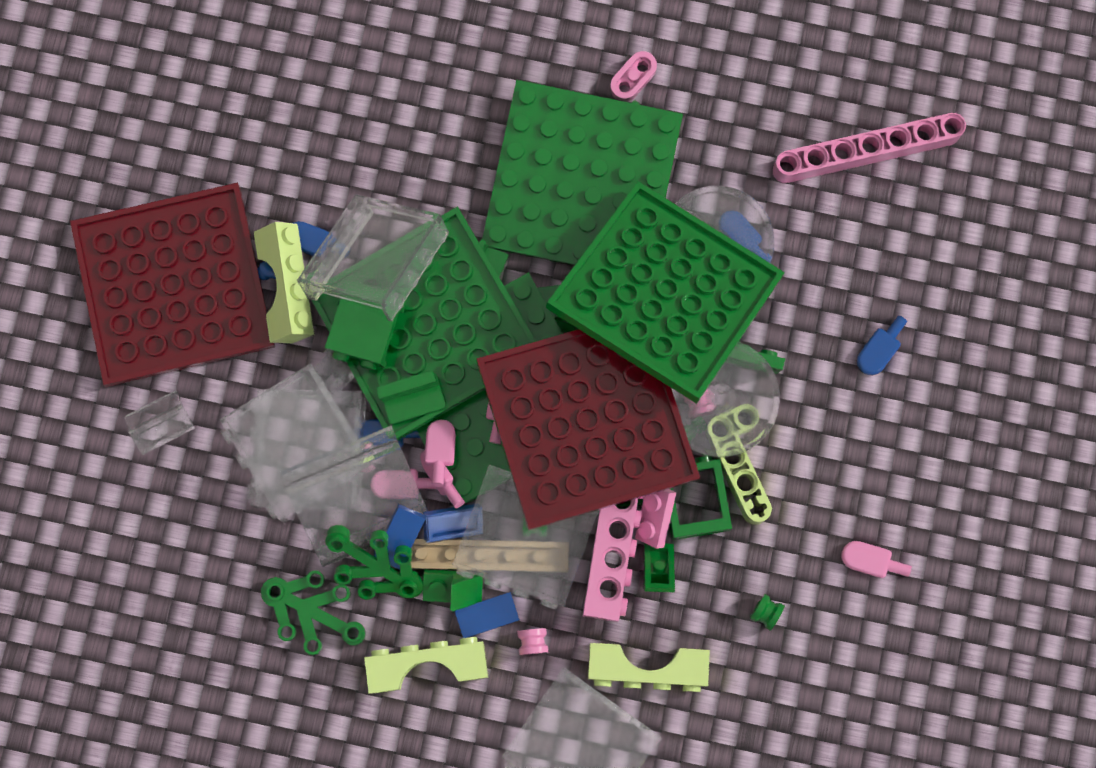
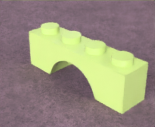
[254,222,314,344]
[364,637,489,694]
[588,643,710,692]

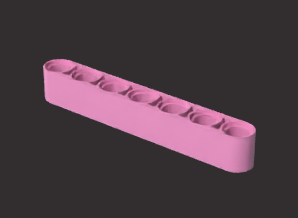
[773,113,966,183]

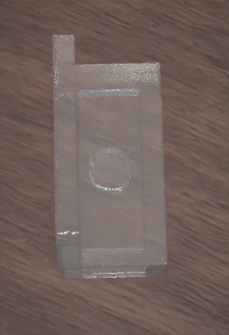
[124,391,195,455]

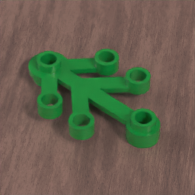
[325,525,423,600]
[261,570,366,655]

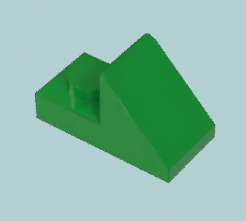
[643,543,675,592]
[423,569,483,611]

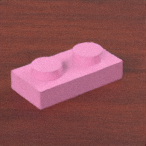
[635,489,676,549]

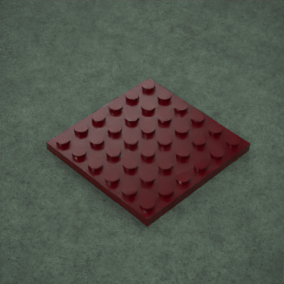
[70,182,275,387]
[476,329,700,531]

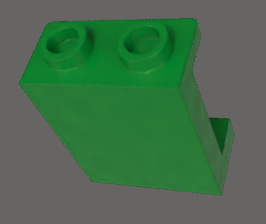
[325,281,407,371]

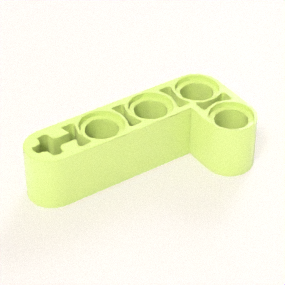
[705,404,772,525]

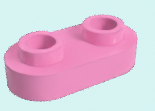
[610,51,657,102]

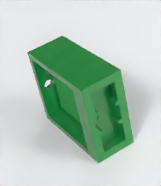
[669,456,732,540]

